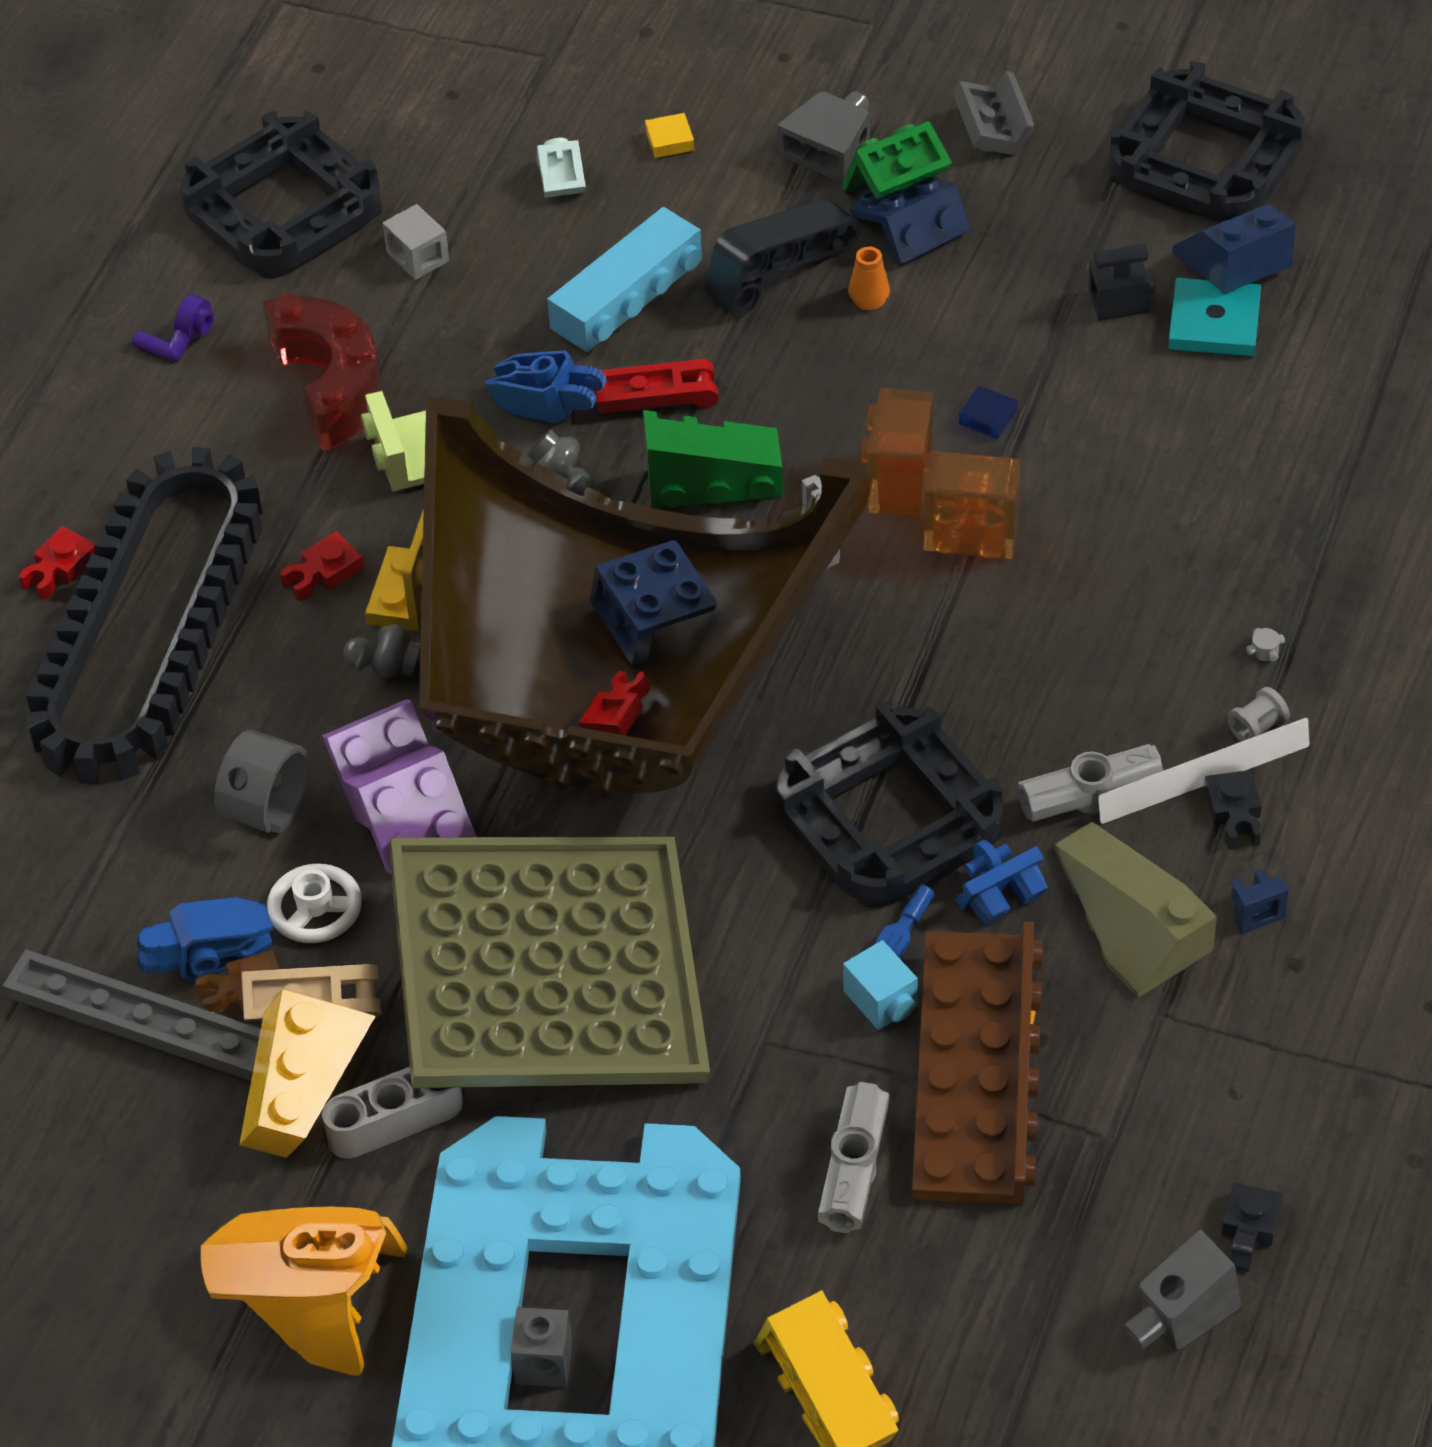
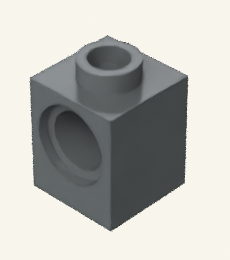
[510,1307,572,1387]

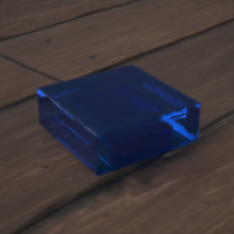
[959,386,1018,439]

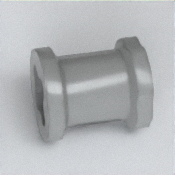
[1227,687,1290,741]

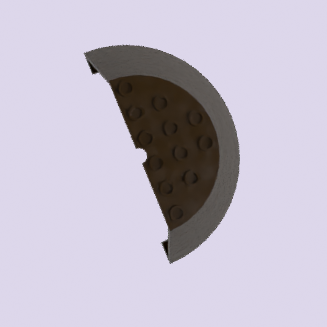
[419,396,872,798]

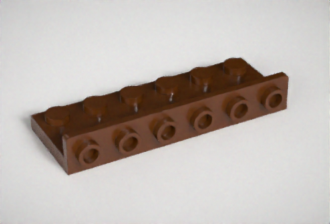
[912,922,1043,1205]

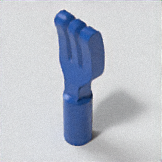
[874,884,935,959]

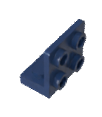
[589,540,717,666]

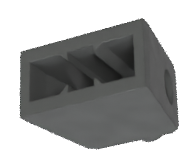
[777,91,870,183]
[1123,1229,1242,1350]

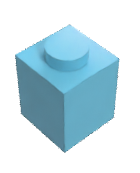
[843,940,918,1030]

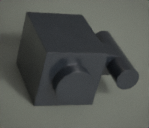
[1088,244,1155,321]

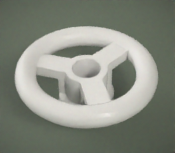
[267,864,362,943]

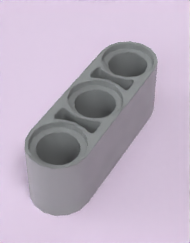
[322,1067,463,1159]

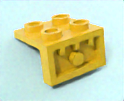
[365,509,424,632]

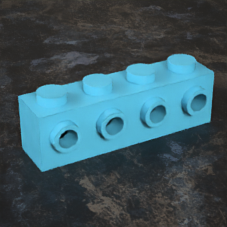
[547,207,702,352]

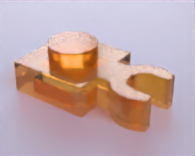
[196,950,279,1014]

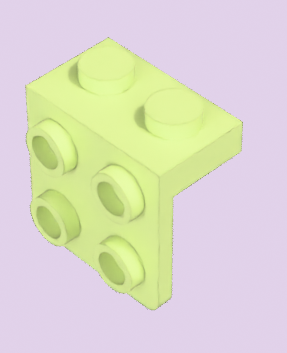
[361,391,426,492]

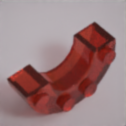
[262,294,381,451]

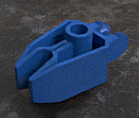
[485,350,607,424]
[137,897,273,982]

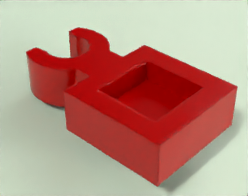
[19,526,97,600]
[280,531,364,601]
[579,671,650,736]

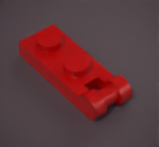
[596,359,719,414]

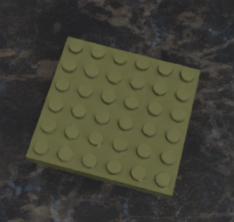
[389,837,710,1088]

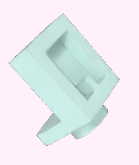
[537,138,586,198]

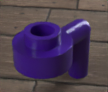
[132,294,214,362]

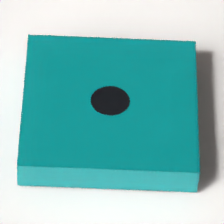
[1168,278,1261,356]

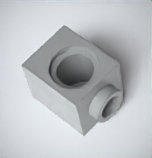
[383,204,449,280]

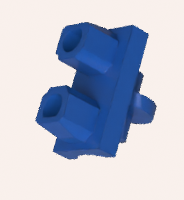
[955,840,1048,926]

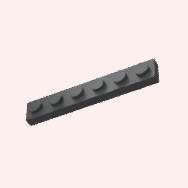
[2,949,261,1081]

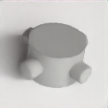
[1246,628,1285,661]

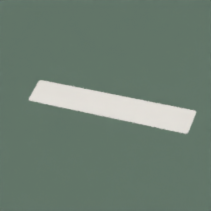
[1098,718,1309,824]

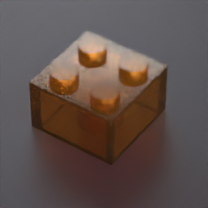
[861,387,933,517]
[924,451,1021,559]

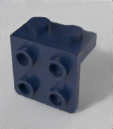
[850,177,971,264]

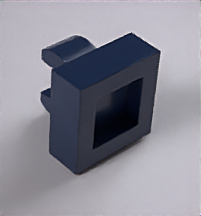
[1231,869,1289,934]

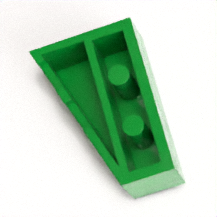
[643,410,783,508]

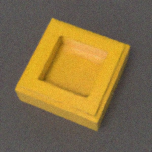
[645,113,694,158]

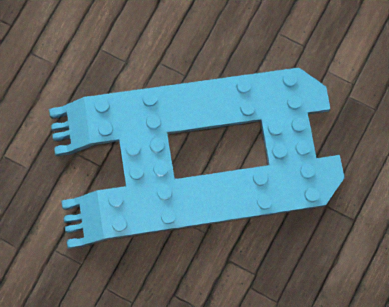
[392,1116,741,1447]

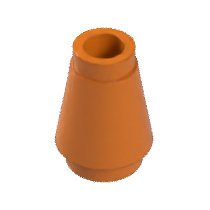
[848,247,890,310]

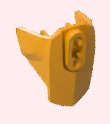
[201,1206,408,1376]

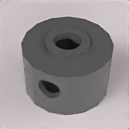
[214,729,310,833]

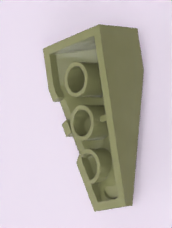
[1054,822,1217,998]

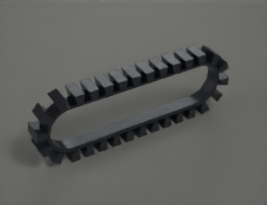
[25,447,263,784]

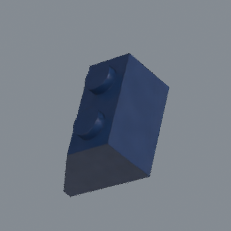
[1172,204,1296,293]

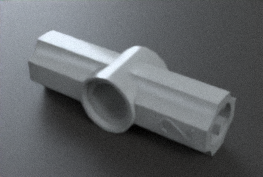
[1017,744,1164,822]
[818,1082,889,1234]

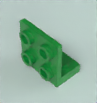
[841,121,952,200]

